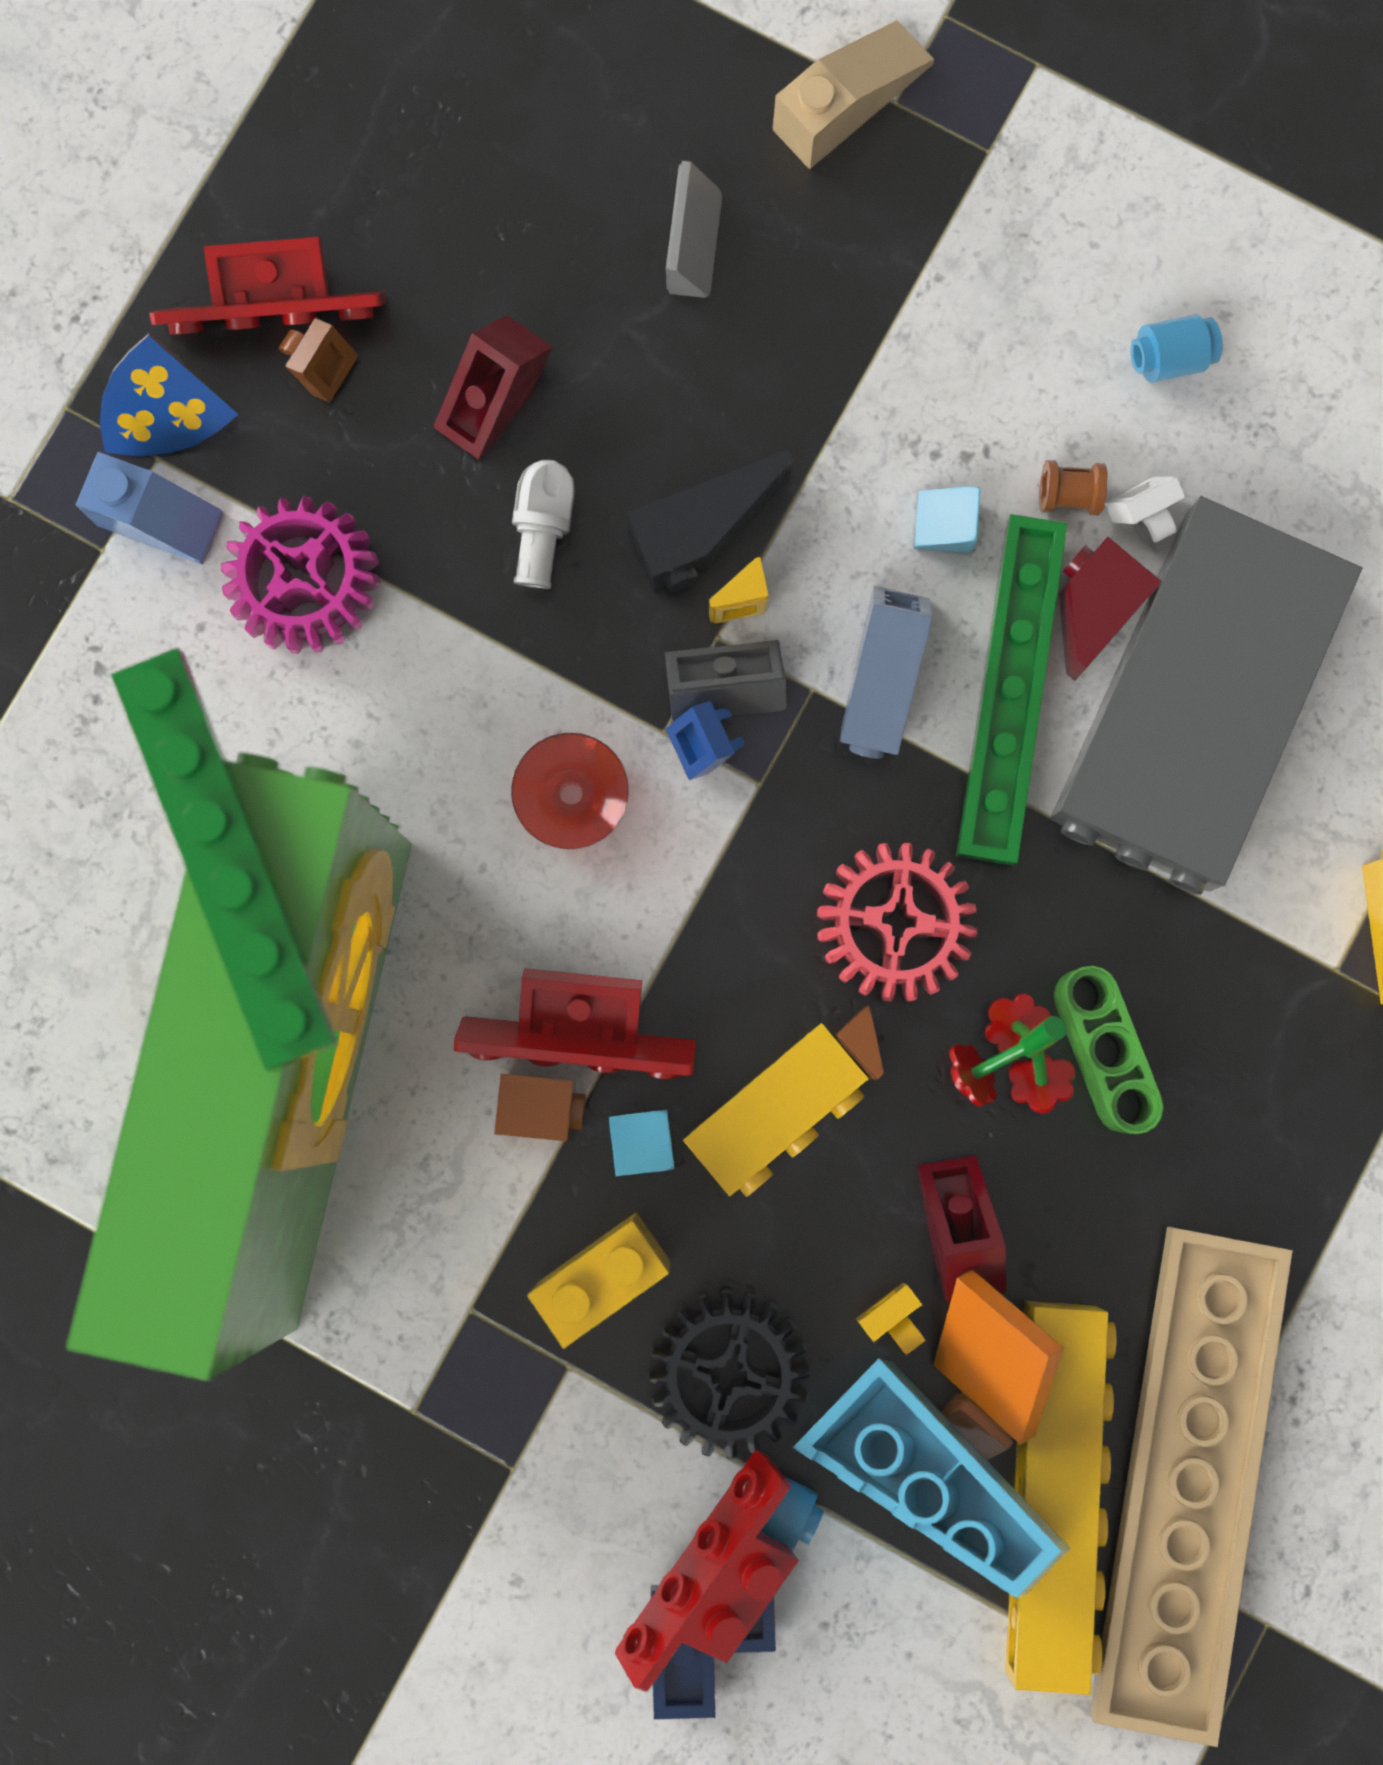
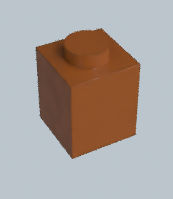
[494,1074,586,1141]

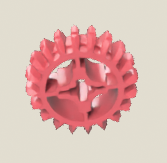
[817,843,977,1002]

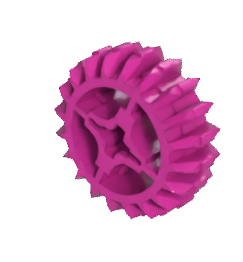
[221,496,380,654]

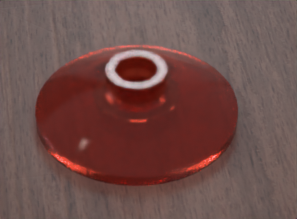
[511,733,629,850]

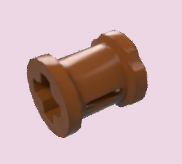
[1039,460,1108,516]

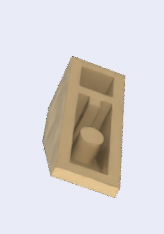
[773,20,934,169]

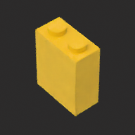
[527,1212,670,1349]

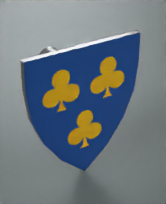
[100,332,239,456]

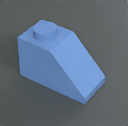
[75,452,224,565]

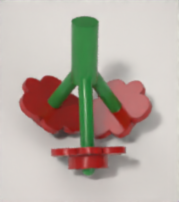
[949,993,1075,1113]

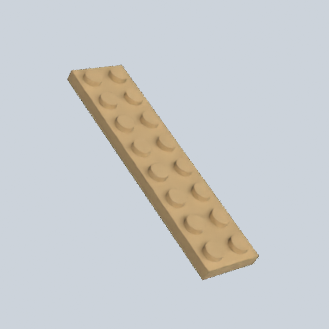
[1090,1226,1292,1747]

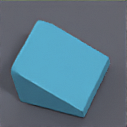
[914,486,980,554]
[609,1109,675,1176]

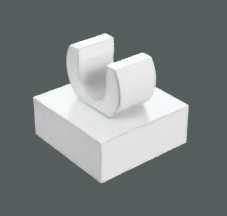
[1105,476,1185,542]

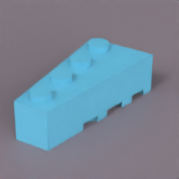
[793,1358,1071,1598]

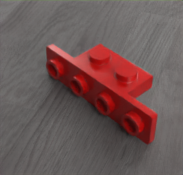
[149,236,386,334]
[453,968,696,1079]
[615,1450,799,1692]

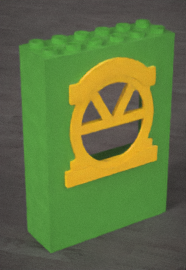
[67,752,412,1381]

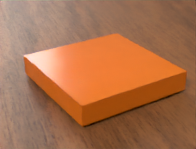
[933,1270,1064,1445]

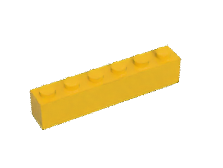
[1005,1301,1116,1695]

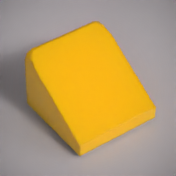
[709,557,769,624]

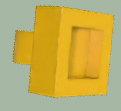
[856,1283,926,1355]

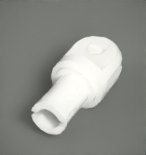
[512,460,575,589]

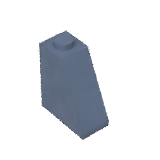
[840,586,933,759]

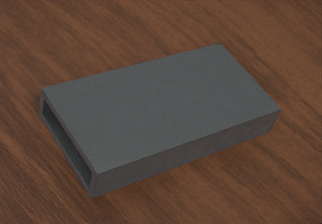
[1050,496,1363,895]

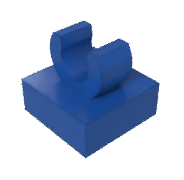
[665,701,745,781]

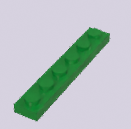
[956,514,1068,866]
[110,647,338,1071]

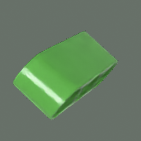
[1053,966,1163,1134]

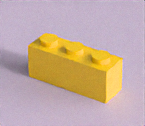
[683,1023,869,1197]

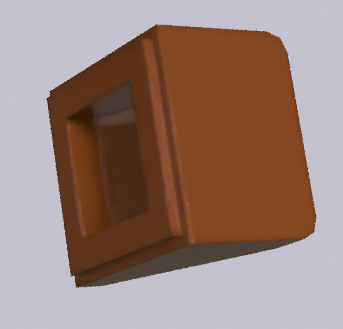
[833,1006,884,1080]
[941,1392,1013,1460]

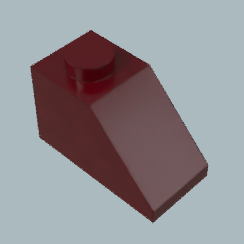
[433,315,553,460]
[1059,537,1162,681]
[918,1155,1007,1303]

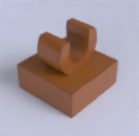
[278,318,358,403]

